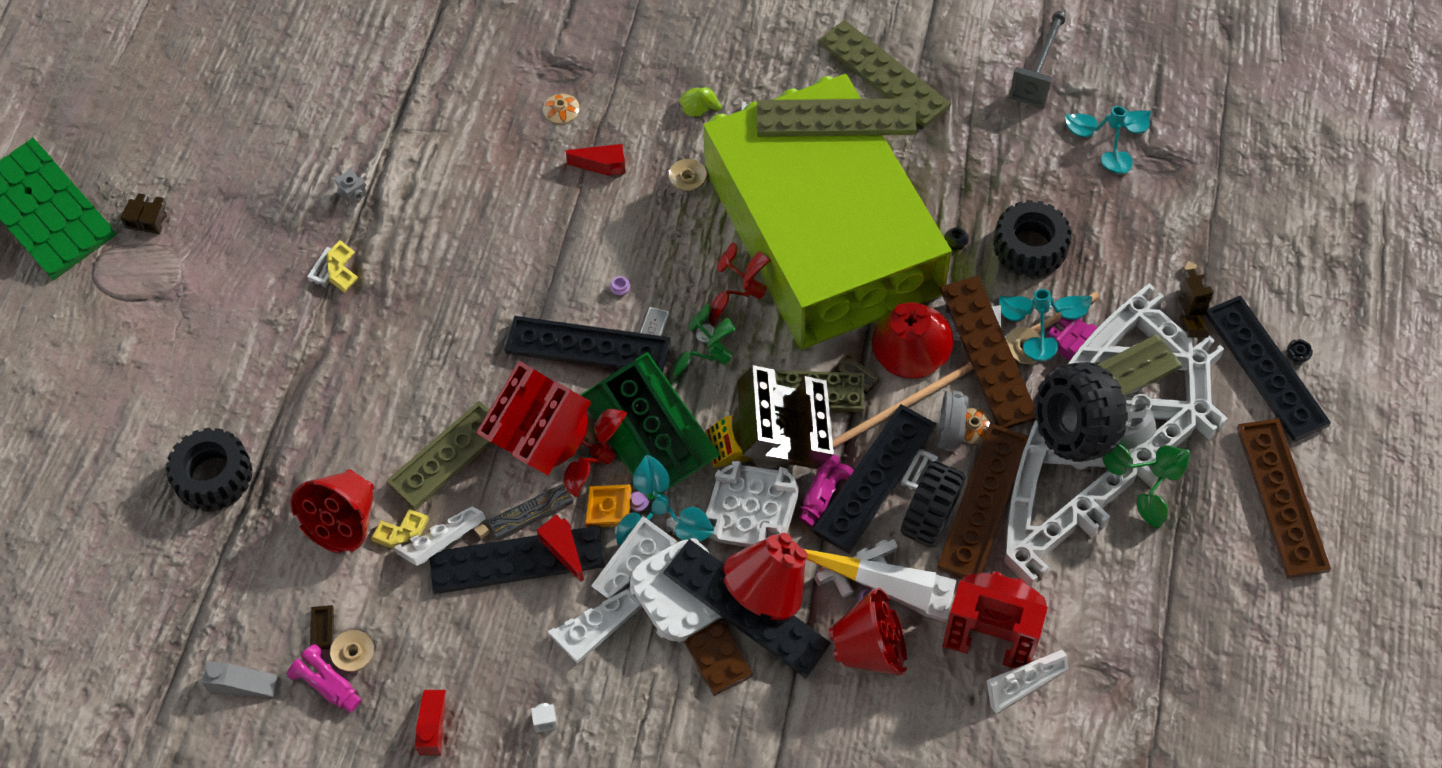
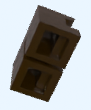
[120,193,167,234]
[1179,268,1214,316]

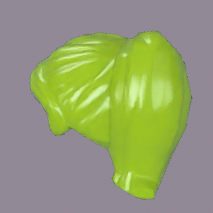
[679,87,723,117]

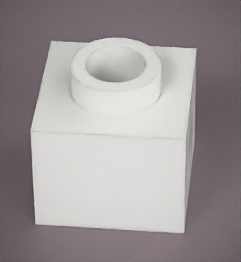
[531,703,558,733]

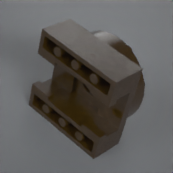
[732,365,834,470]

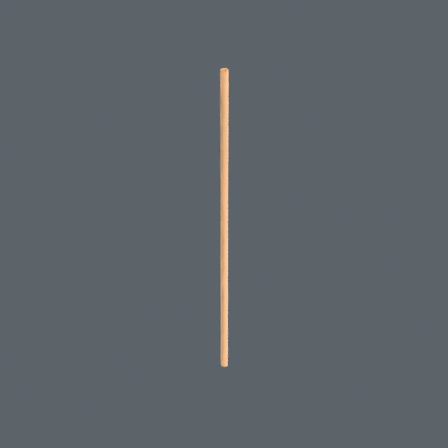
[832,292,1100,449]

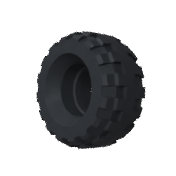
[1034,362,1128,462]

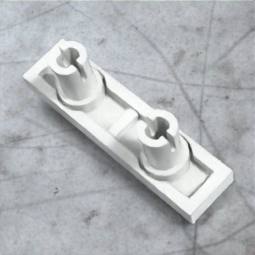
[814,539,898,598]

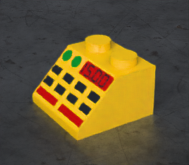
[705,415,752,468]

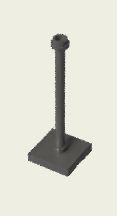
[1008,11,1066,109]

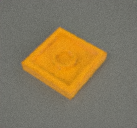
[585,484,632,527]

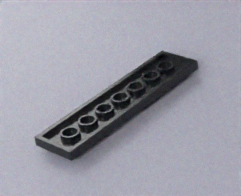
[1205,295,1331,442]
[504,316,671,373]
[813,404,937,554]
[429,525,605,594]
[663,539,831,679]

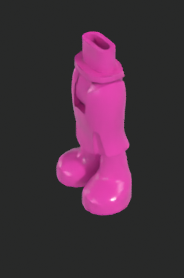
[799,454,853,527]
[287,644,362,713]

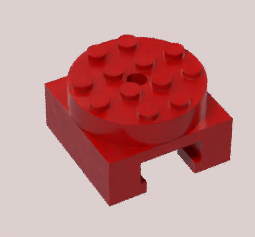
[476,361,591,475]
[942,571,1048,669]

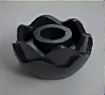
[944,227,969,250]
[1286,339,1313,363]

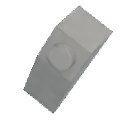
[202,662,278,698]

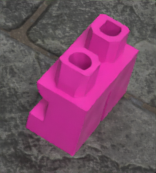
[1047,317,1098,361]

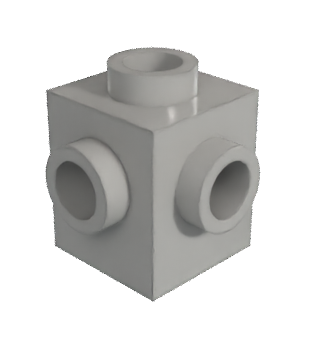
[335,169,367,204]

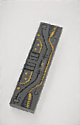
[488,483,574,540]

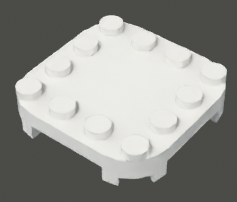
[706,461,798,547]
[629,538,723,643]

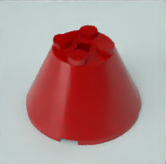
[872,302,953,379]
[290,469,374,553]
[722,533,808,620]
[829,588,908,676]

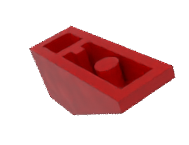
[565,144,626,175]
[537,514,584,582]
[415,690,447,756]

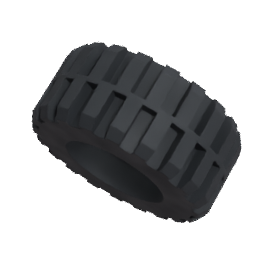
[993,200,1072,277]
[166,428,253,511]
[900,461,966,547]

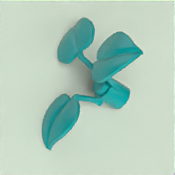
[1065,106,1151,174]
[999,289,1092,361]
[616,455,714,546]

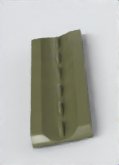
[1097,334,1183,397]
[742,370,864,413]

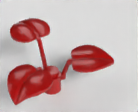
[708,242,771,327]
[563,409,627,497]

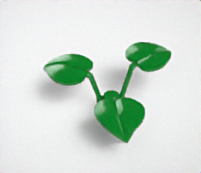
[669,303,736,385]
[1102,444,1190,528]

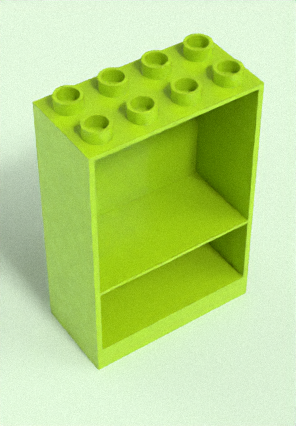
[703,74,952,350]

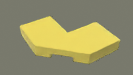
[327,240,358,293]
[371,509,429,548]

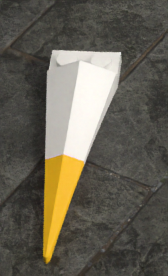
[804,549,956,622]

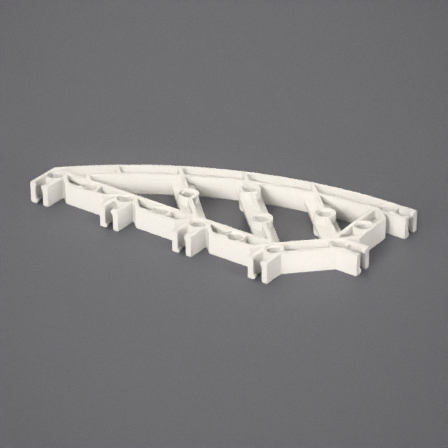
[1004,283,1228,588]

